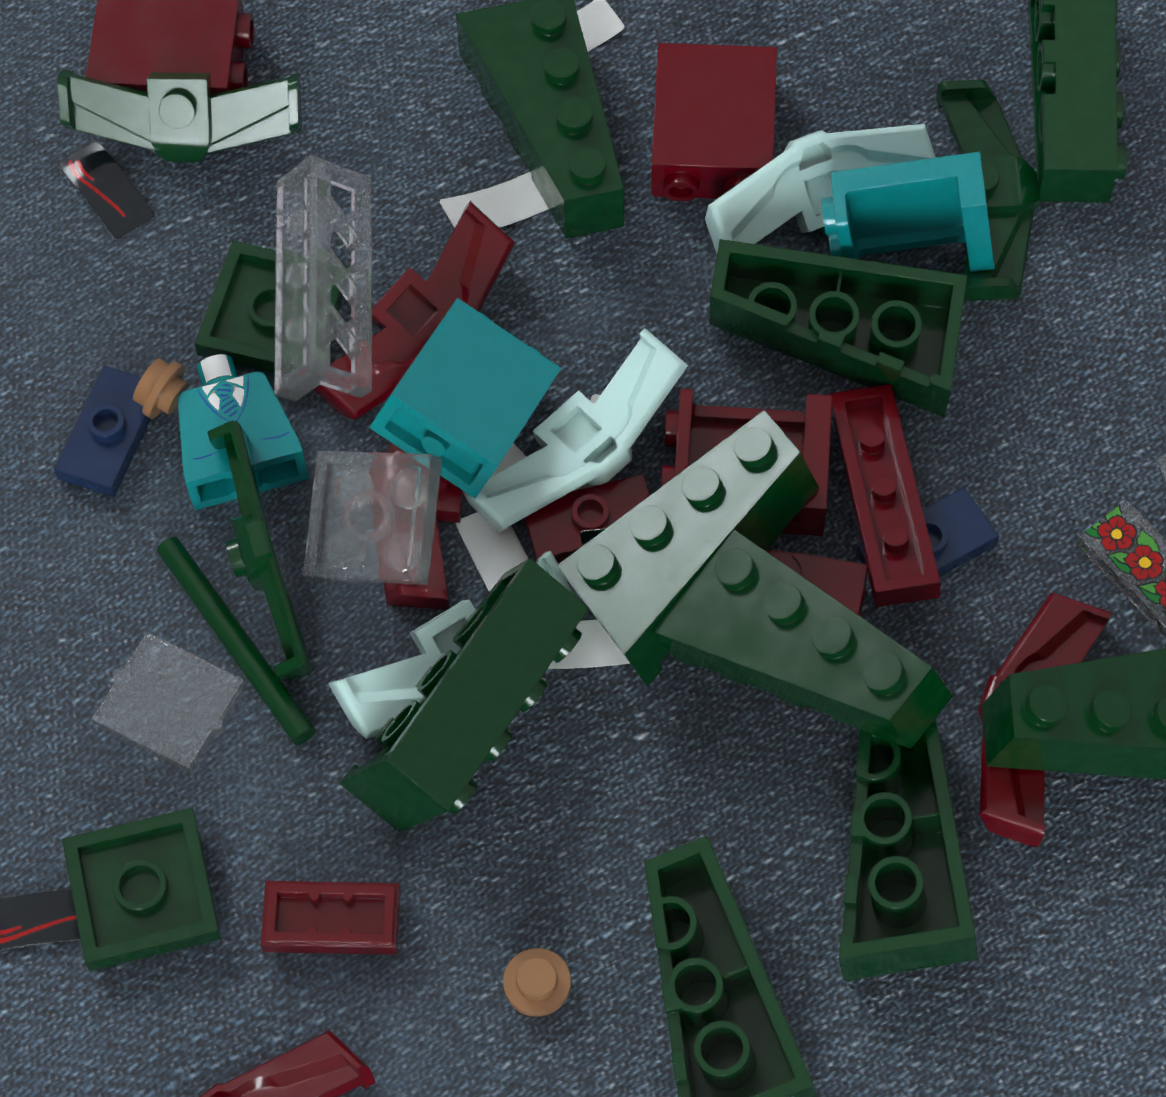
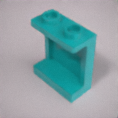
[821,151,995,272]
[369,298,561,498]

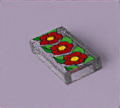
[1077,500,1166,636]

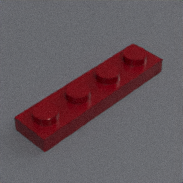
[830,384,941,607]

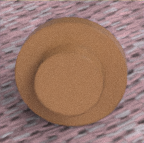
[133,358,189,419]
[503,948,571,1017]

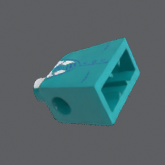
[178,354,309,511]

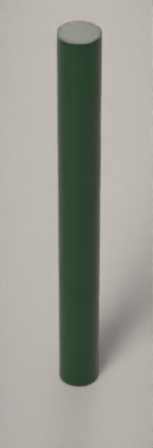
[157,537,316,745]

